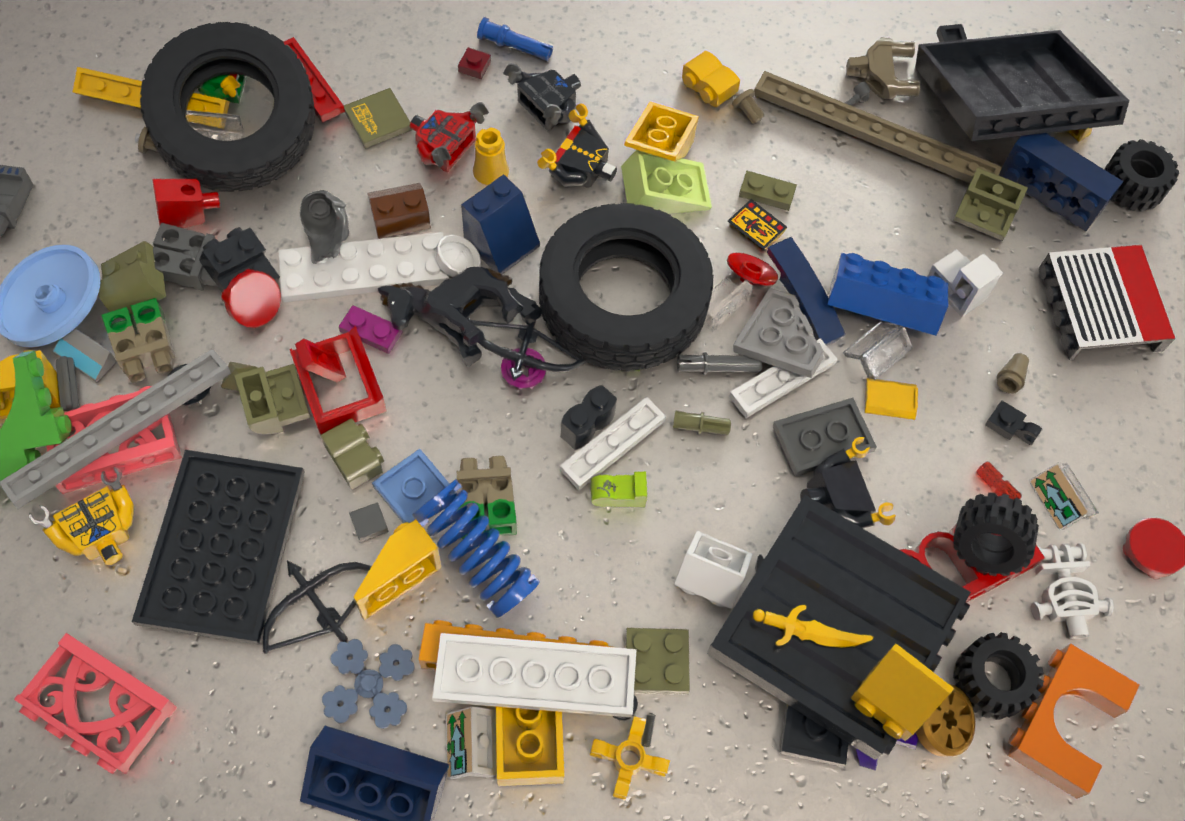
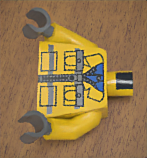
[29,467,134,565]

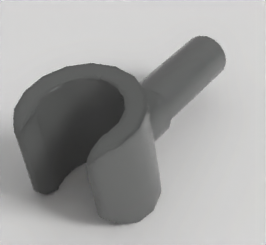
[845,82,870,106]

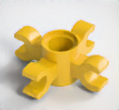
[590,716,670,800]

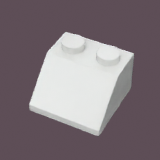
[674,531,753,609]

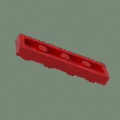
[284,37,345,123]

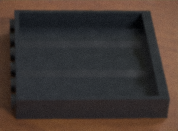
[915,30,1130,141]
[707,495,971,760]

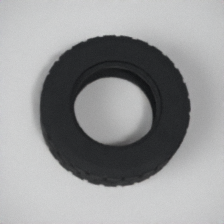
[140,22,315,192]
[539,203,714,371]

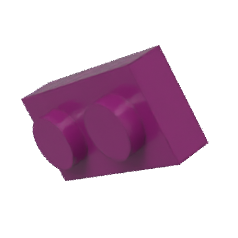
[338,305,403,354]

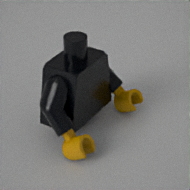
[800,437,896,529]

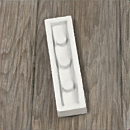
[729,338,837,418]
[560,397,666,491]

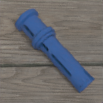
[477,17,553,61]

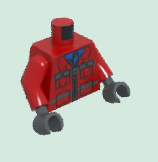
[410,102,489,173]

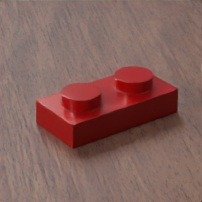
[295,338,347,383]

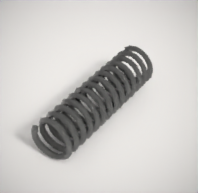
[642,713,656,747]

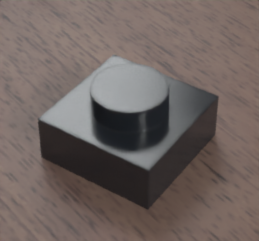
[936,24,967,42]

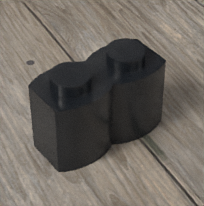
[560,385,617,450]

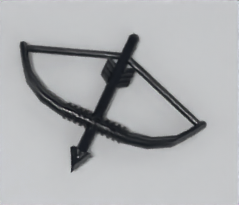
[467,318,586,381]
[263,560,372,654]

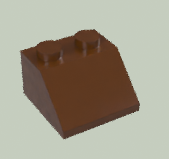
[367,183,431,239]

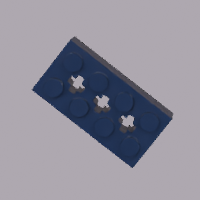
[999,133,1123,231]

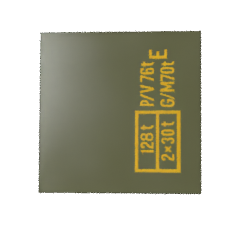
[344,88,412,149]

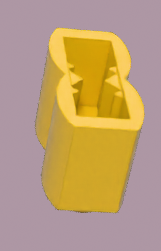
[682,51,740,107]

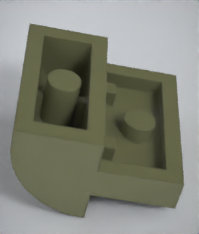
[953,168,1028,241]
[98,241,166,319]
[234,364,310,434]

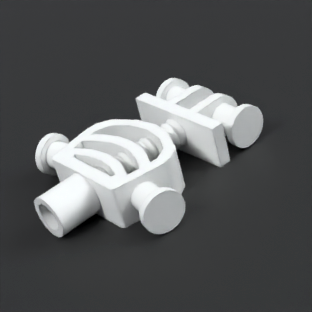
[1031,543,1114,640]

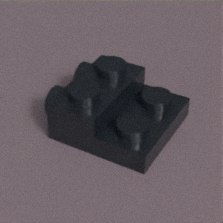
[199,227,280,292]

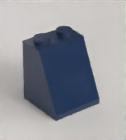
[461,174,540,274]

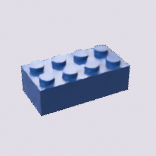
[827,253,948,336]

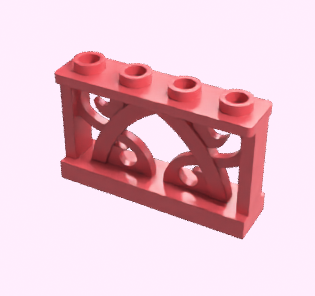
[46,386,182,494]
[14,633,177,774]

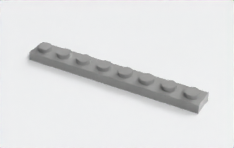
[0,349,231,509]

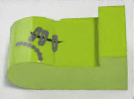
[591,471,648,508]

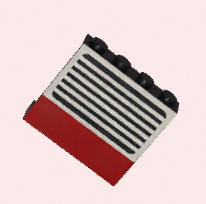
[1039,245,1176,360]

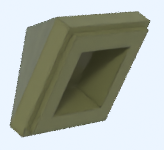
[221,362,258,392]

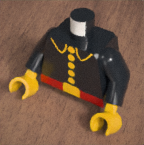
[537,103,617,188]

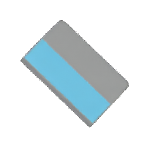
[53,328,117,382]

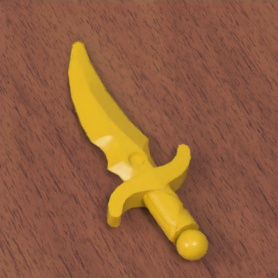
[753,605,874,647]

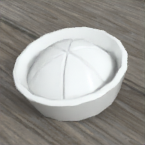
[436,234,481,277]

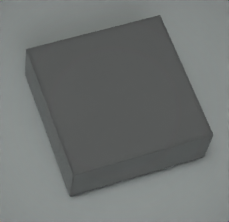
[349,502,389,543]

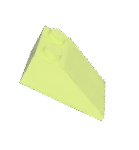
[621,150,712,214]

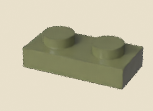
[739,170,797,211]

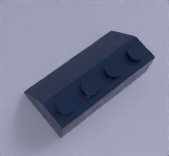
[300,725,449,821]

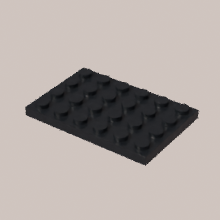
[132,450,305,645]

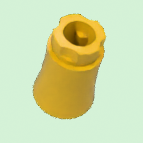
[473,127,509,185]

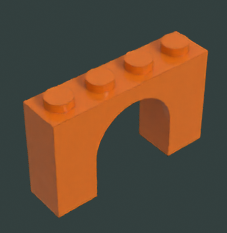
[1007,643,1140,799]

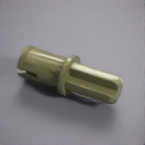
[673,410,731,435]

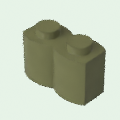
[320,418,384,490]

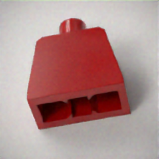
[152,179,220,228]

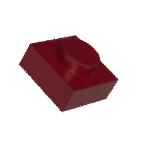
[458,47,491,79]

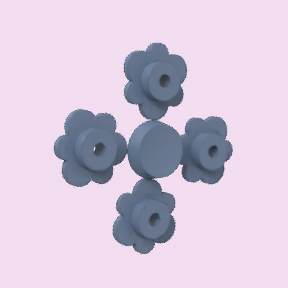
[322,639,415,729]

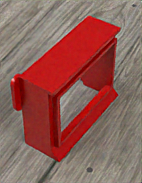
[289,325,387,435]

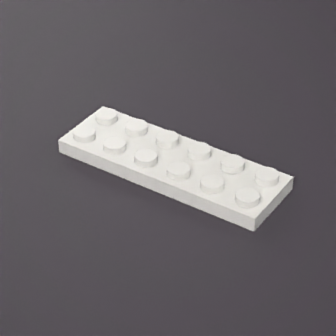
[279,232,449,303]
[433,633,636,718]

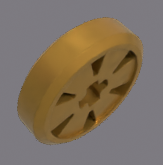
[916,684,976,756]

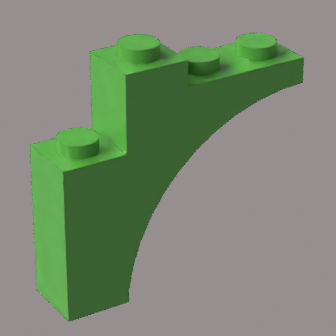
[0,350,71,481]

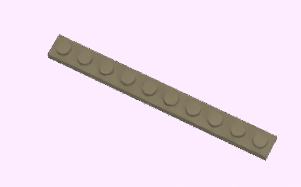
[754,71,1002,183]

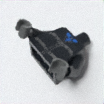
[503,63,581,131]

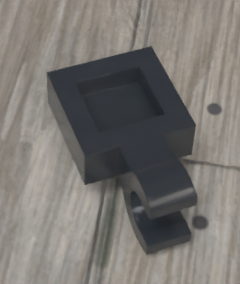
[985,400,1042,445]

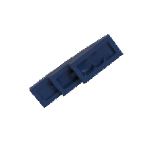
[767,237,846,346]

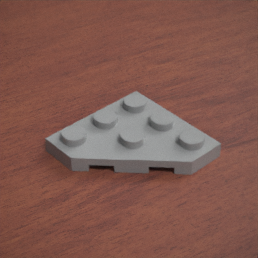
[733,288,823,378]

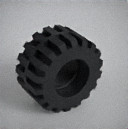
[1104,139,1179,211]
[953,492,1039,576]
[953,632,1044,720]

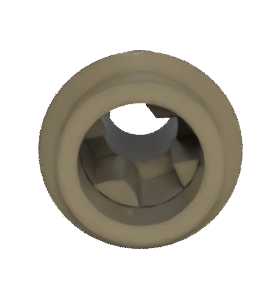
[997,353,1029,394]

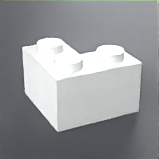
[927,249,1003,317]

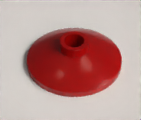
[727,252,778,286]

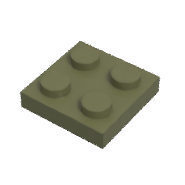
[626,628,690,694]

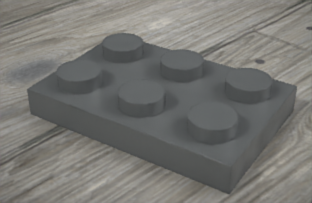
[773,398,877,476]

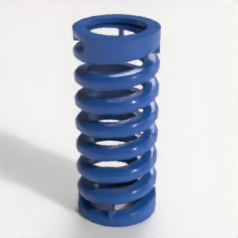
[412,479,540,618]

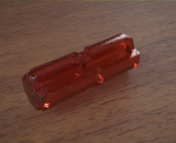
[976,461,1022,500]

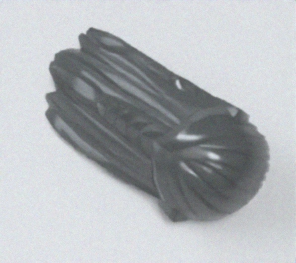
[300,190,349,264]

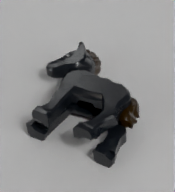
[378,267,542,367]

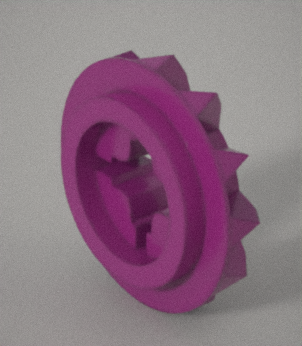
[501,348,546,391]

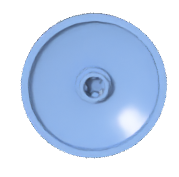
[0,245,100,347]

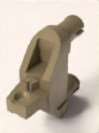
[846,37,920,99]

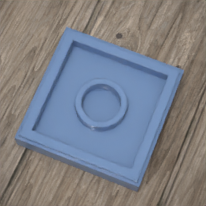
[372,449,455,523]

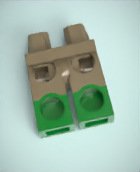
[101,298,176,383]
[456,456,517,539]

